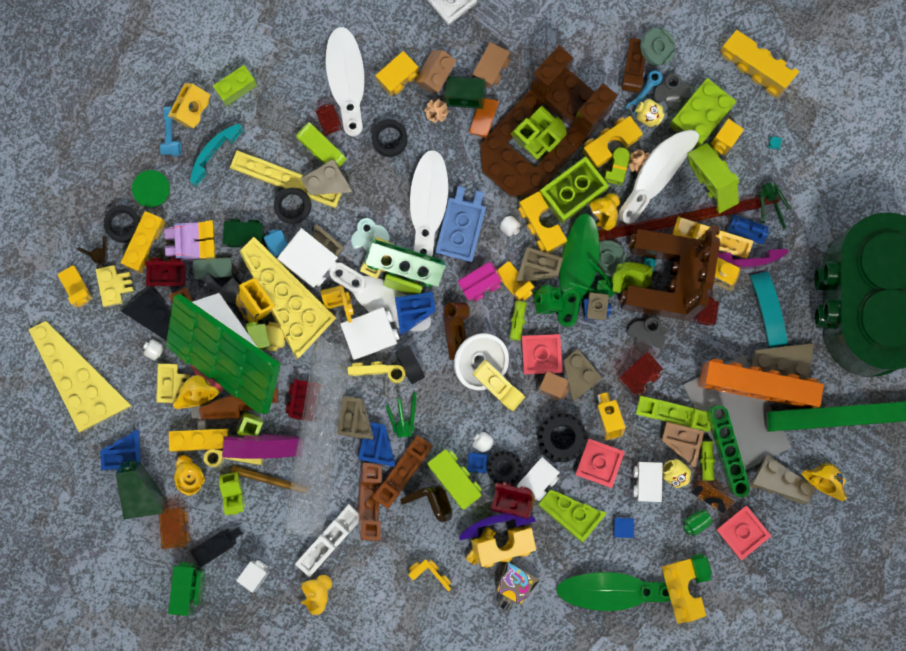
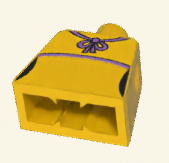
[236,278,275,323]

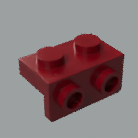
[145,258,186,287]
[285,379,319,422]
[491,482,536,519]

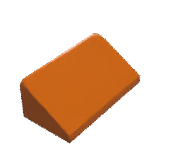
[469,98,499,139]

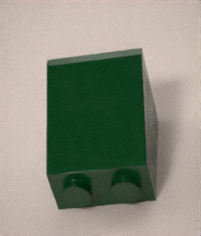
[116,460,167,519]

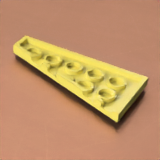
[239,237,336,360]
[29,321,132,433]

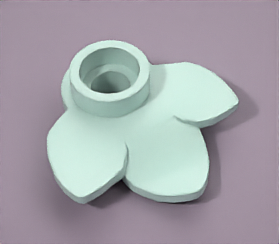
[351,218,389,251]

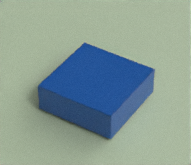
[467,453,488,474]
[614,518,634,538]

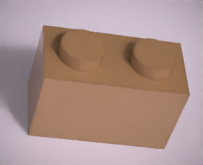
[472,42,511,90]
[415,50,457,93]
[537,371,570,401]

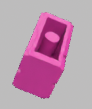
[457,261,503,302]

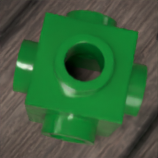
[533,285,563,314]

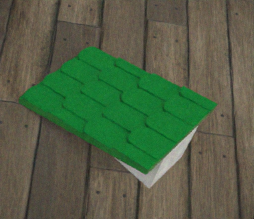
[166,293,281,415]

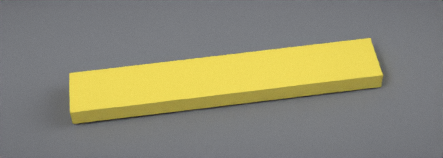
[230,150,342,209]

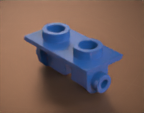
[727,214,769,245]

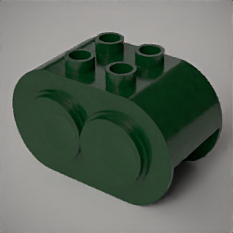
[814,212,906,377]

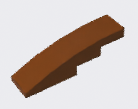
[199,388,279,419]

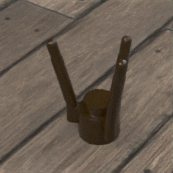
[77,235,108,269]

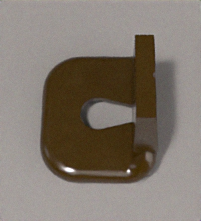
[400,485,452,523]

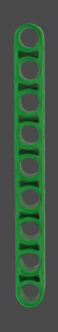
[766,402,906,432]

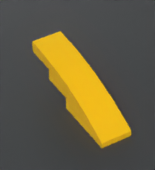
[672,217,753,259]

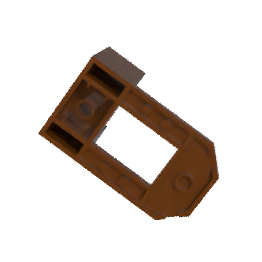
[480,45,618,197]
[619,225,720,321]

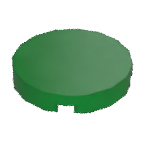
[132,170,171,208]

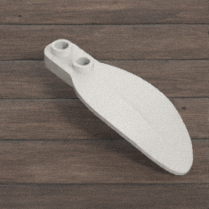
[326,27,364,137]
[619,130,699,224]
[410,150,448,257]
[329,263,431,331]

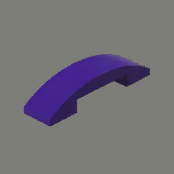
[459,514,536,540]

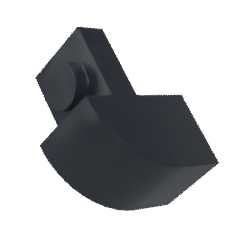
[203,272,242,304]

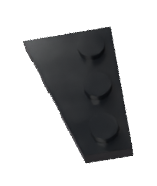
[121,287,171,341]

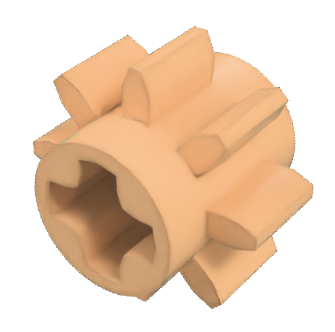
[424,99,449,123]
[628,150,650,173]

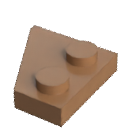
[661,422,704,467]

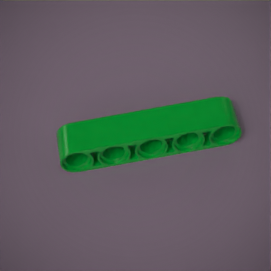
[707,404,750,498]

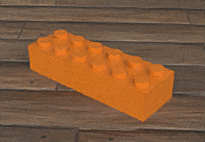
[698,359,824,409]

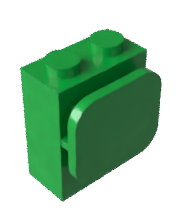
[168,562,206,616]

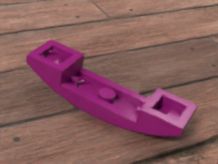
[718,249,789,269]

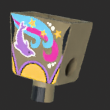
[496,562,540,611]

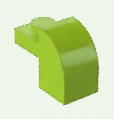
[529,106,566,152]
[511,118,546,160]
[612,262,653,293]
[219,472,245,515]

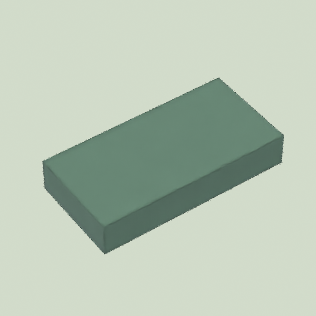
[193,257,233,280]

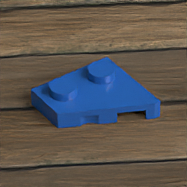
[395,292,436,335]
[358,422,395,467]
[100,430,141,470]

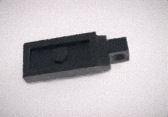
[190,527,243,568]

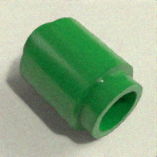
[682,509,713,537]
[691,553,712,583]

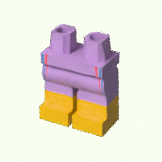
[164,220,216,261]

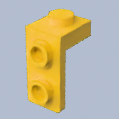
[497,261,534,301]
[58,266,92,307]
[321,285,354,323]
[408,559,451,592]

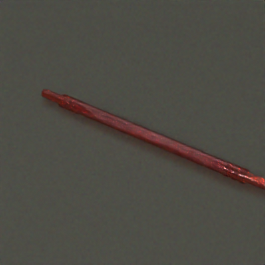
[598,196,780,241]

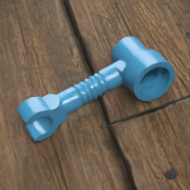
[626,70,662,115]
[160,107,182,156]

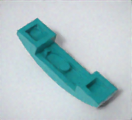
[190,124,244,188]
[749,271,788,348]

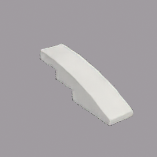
[295,504,358,577]

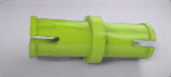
[509,301,527,341]
[700,441,716,481]

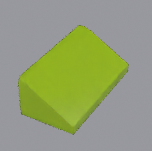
[383,274,423,295]

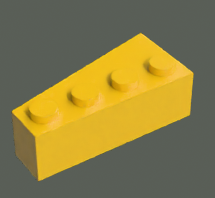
[720,30,800,98]

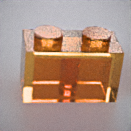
[159,508,190,549]

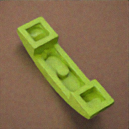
[635,395,711,432]

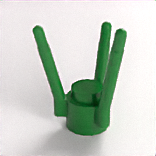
[570,259,616,298]
[386,392,417,438]

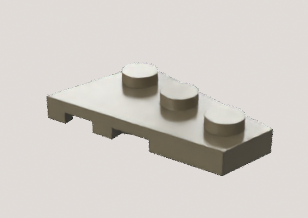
[751,343,814,380]
[750,455,815,505]

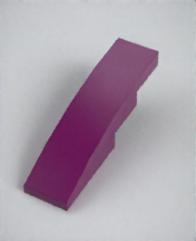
[222,433,302,459]

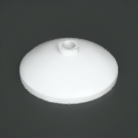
[454,333,509,390]

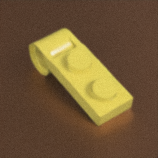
[472,360,526,412]
[348,362,405,384]
[204,449,264,467]

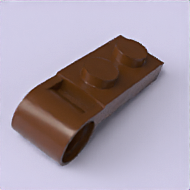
[621,38,646,94]
[444,302,470,360]

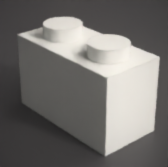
[516,457,560,501]
[633,462,663,502]
[237,560,270,593]

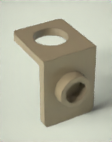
[587,293,609,321]

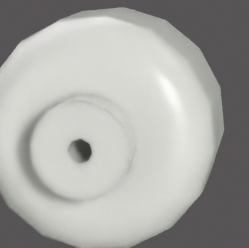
[500,216,521,236]
[143,339,164,360]
[473,432,493,453]

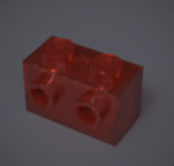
[617,352,663,396]

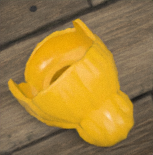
[590,193,620,231]
[174,455,205,497]
[301,575,332,615]

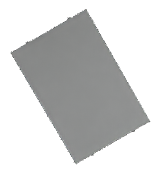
[683,355,791,474]

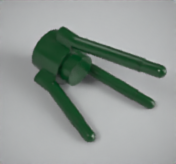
[759,182,790,229]

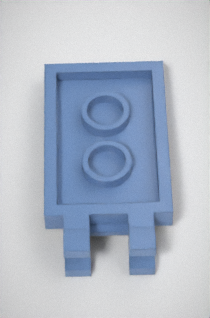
[435,186,486,263]

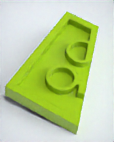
[538,490,607,543]

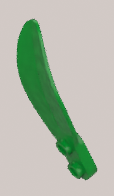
[558,214,600,328]
[556,572,670,611]

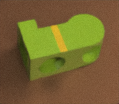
[604,148,630,186]

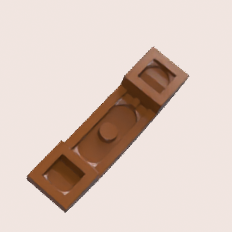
[372,435,433,509]
[358,463,382,541]

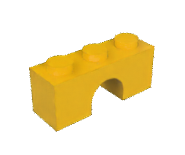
[582,116,643,169]
[518,191,567,253]
[121,211,166,274]
[169,429,230,452]
[471,524,536,568]
[661,559,707,624]

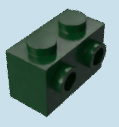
[444,76,487,109]
[222,219,264,248]

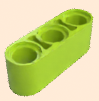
[295,122,347,167]

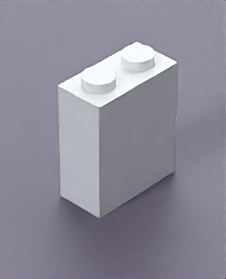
[277,228,338,288]
[340,308,400,360]

